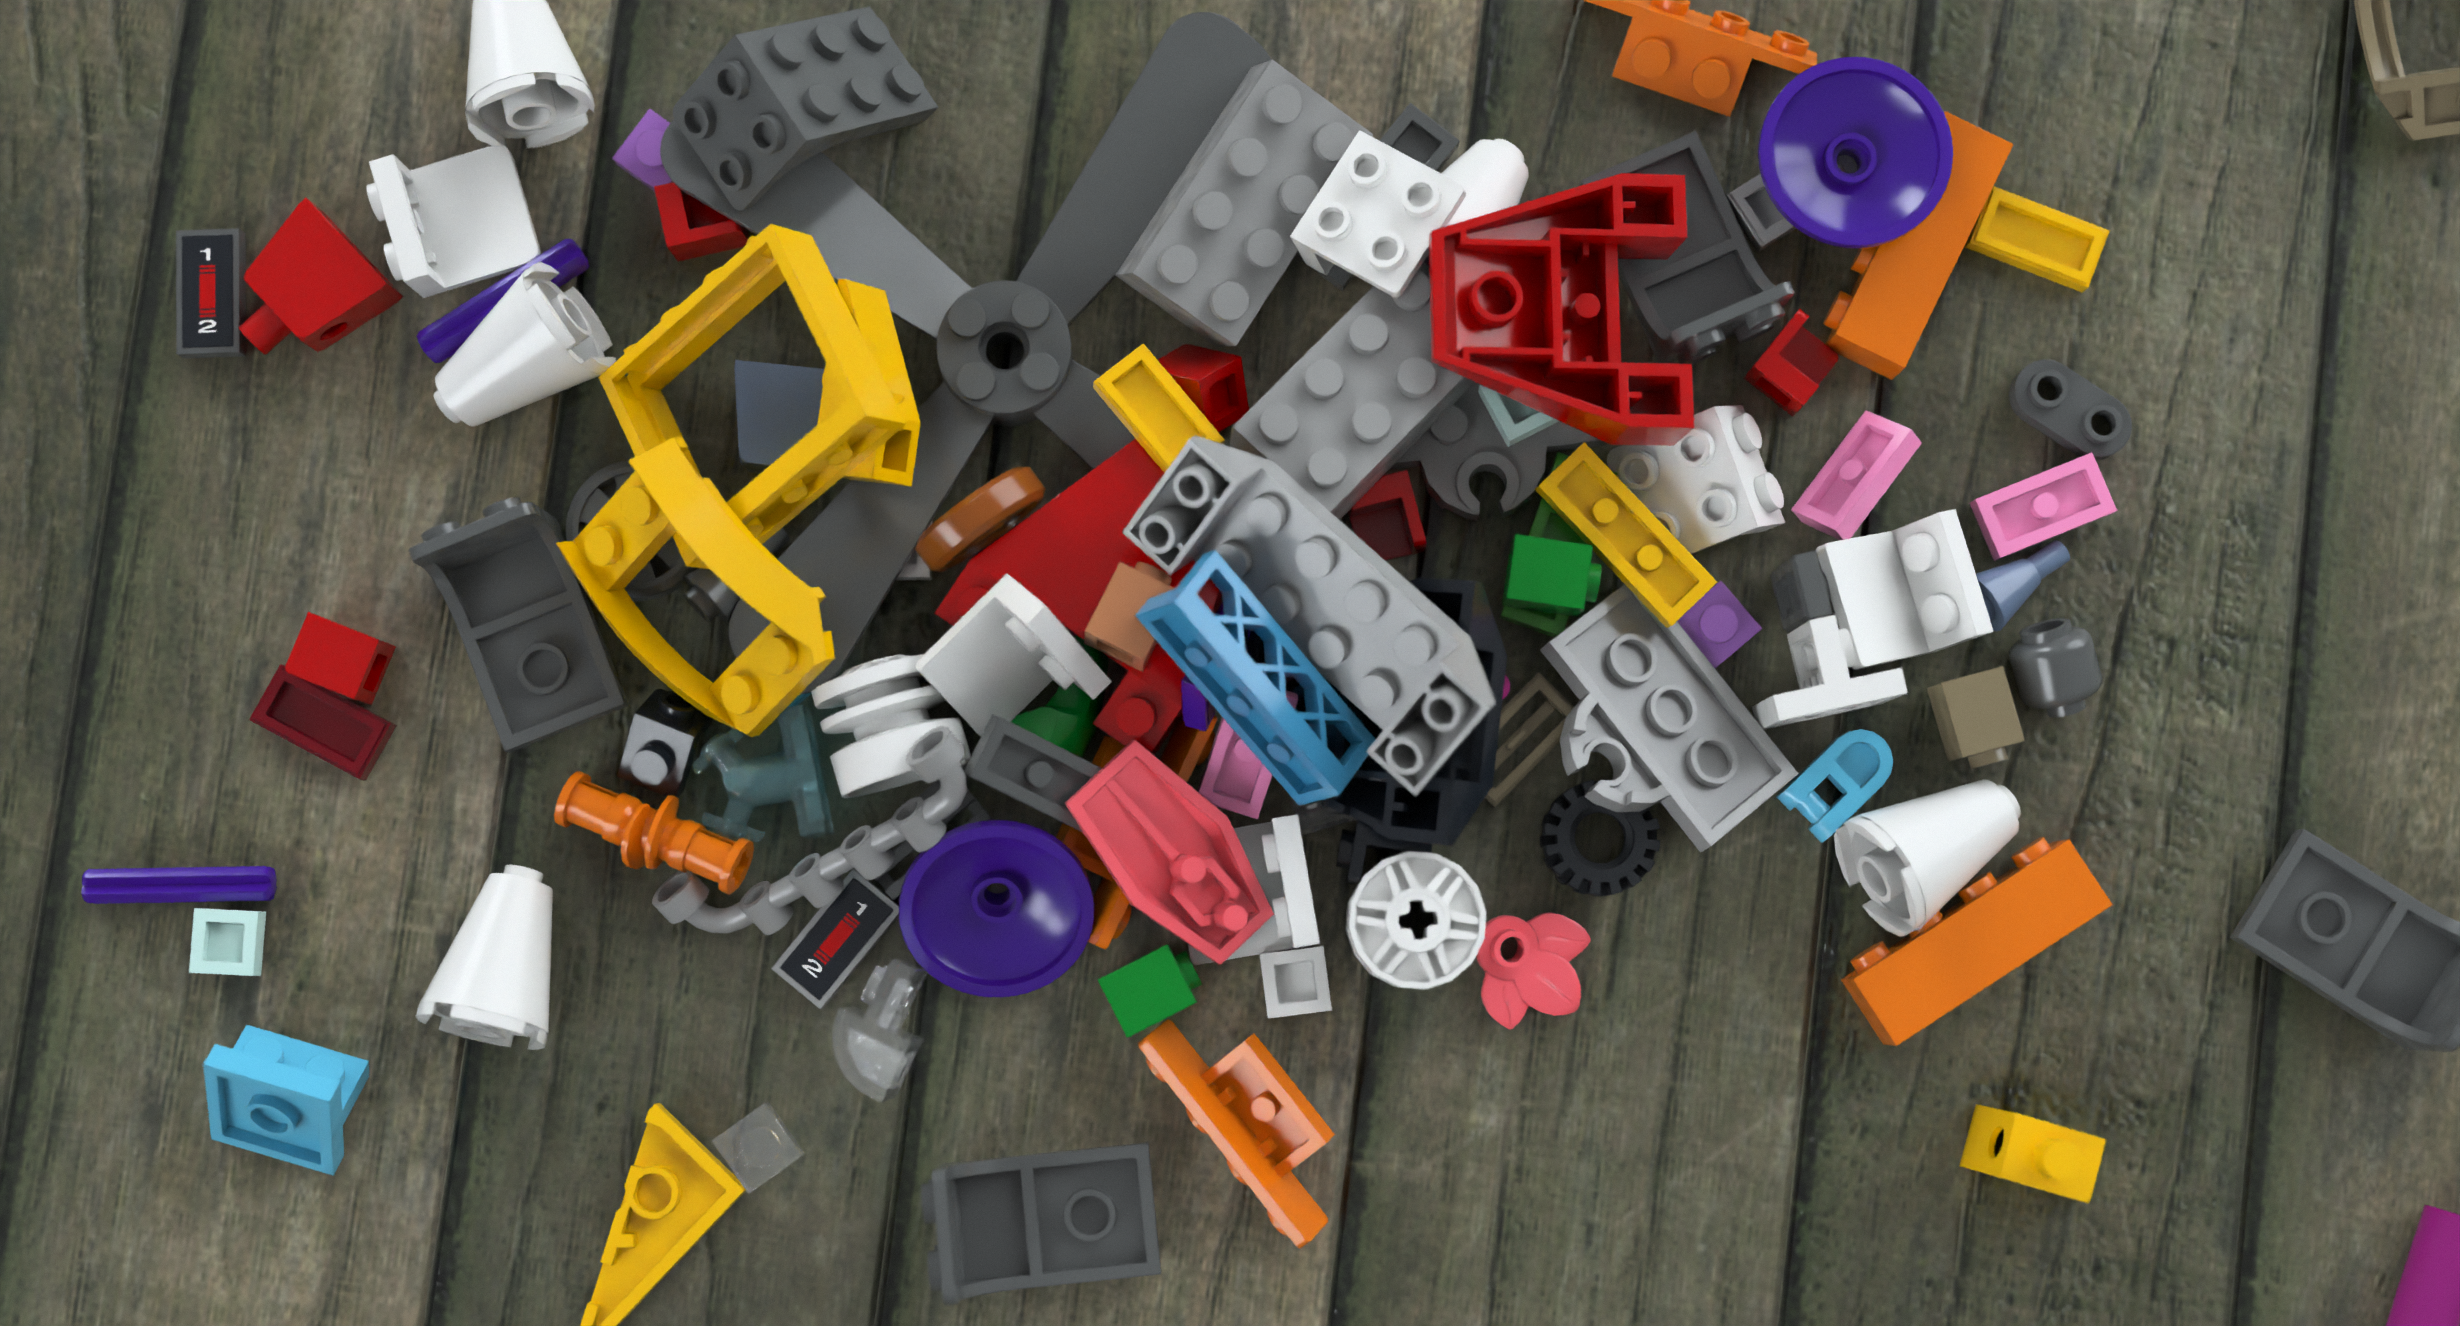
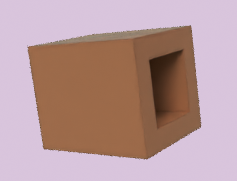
[1084,562,1175,672]

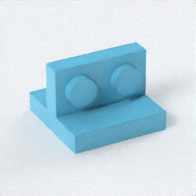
[203,1025,370,1176]

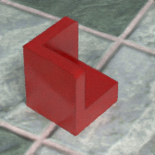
[654,182,750,261]
[1744,309,1839,417]
[1157,344,1249,432]
[1348,470,1427,561]
[285,612,396,705]

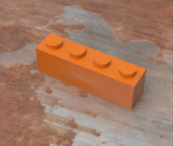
[1823,111,2014,380]
[1841,837,2113,1046]

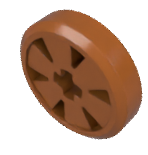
[915,466,1046,572]

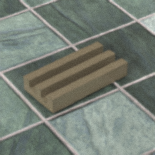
[1484,672,1574,808]

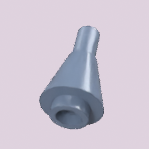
[1976,540,2070,631]

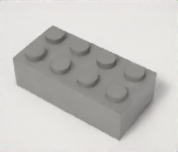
[1115,60,1373,347]
[1230,262,1475,520]

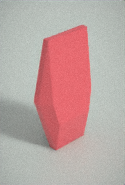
[1064,740,1274,965]

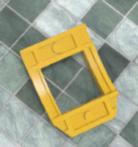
[555,437,835,737]

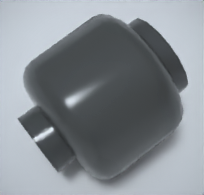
[2009,618,2102,717]

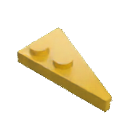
[580,1103,748,1326]

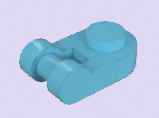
[1776,729,1893,843]

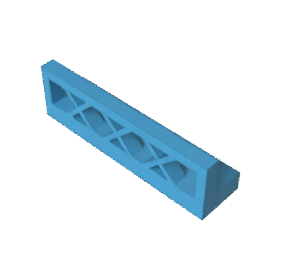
[1135,550,1376,806]

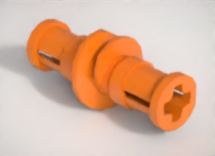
[554,771,754,895]

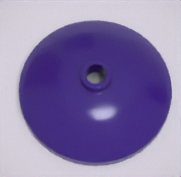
[1758,57,1953,248]
[899,820,1094,997]

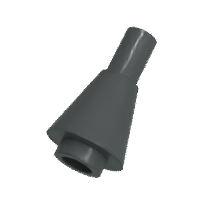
[683,528,790,623]

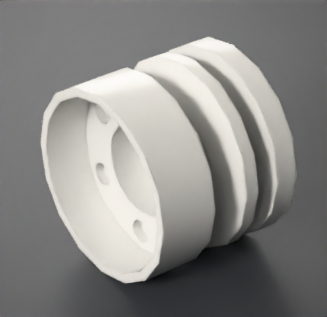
[811,654,971,798]
[1345,851,1486,989]

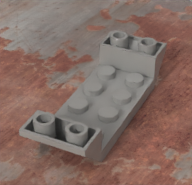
[1122,435,1496,796]

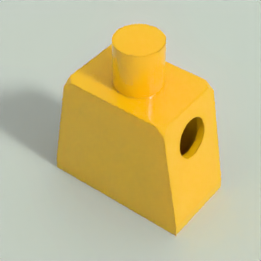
[1959,1104,2106,1203]

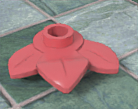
[1476,912,1591,1030]

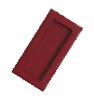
[249,664,397,781]

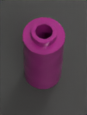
[2385,1205,2460,1326]

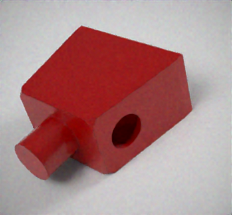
[238,197,404,355]

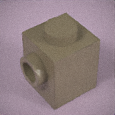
[1927,666,2025,769]

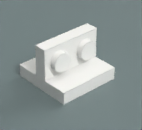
[1752,615,1908,730]

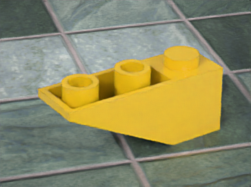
[817,279,921,487]

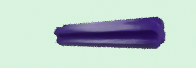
[416,238,589,363]
[81,866,277,904]

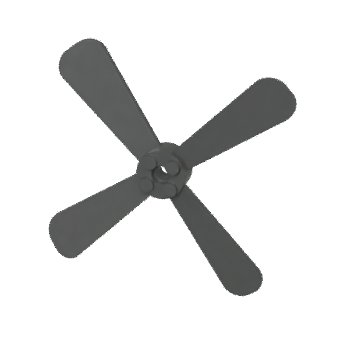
[660,12,1345,695]

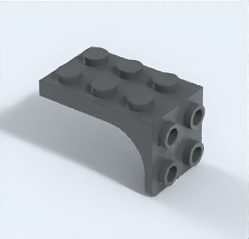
[673,6,938,210]
[1579,131,1795,365]
[409,497,629,753]
[2230,829,2460,1052]
[921,1142,1162,1306]

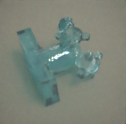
[692,705,834,842]

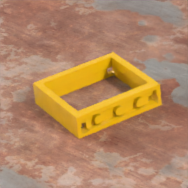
[598,224,906,569]

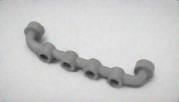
[652,726,967,935]

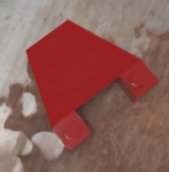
[1429,173,1694,446]
[935,439,1223,755]

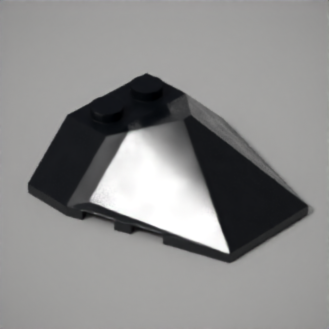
[1247,578,1507,846]

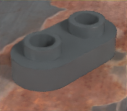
[2009,360,2132,460]

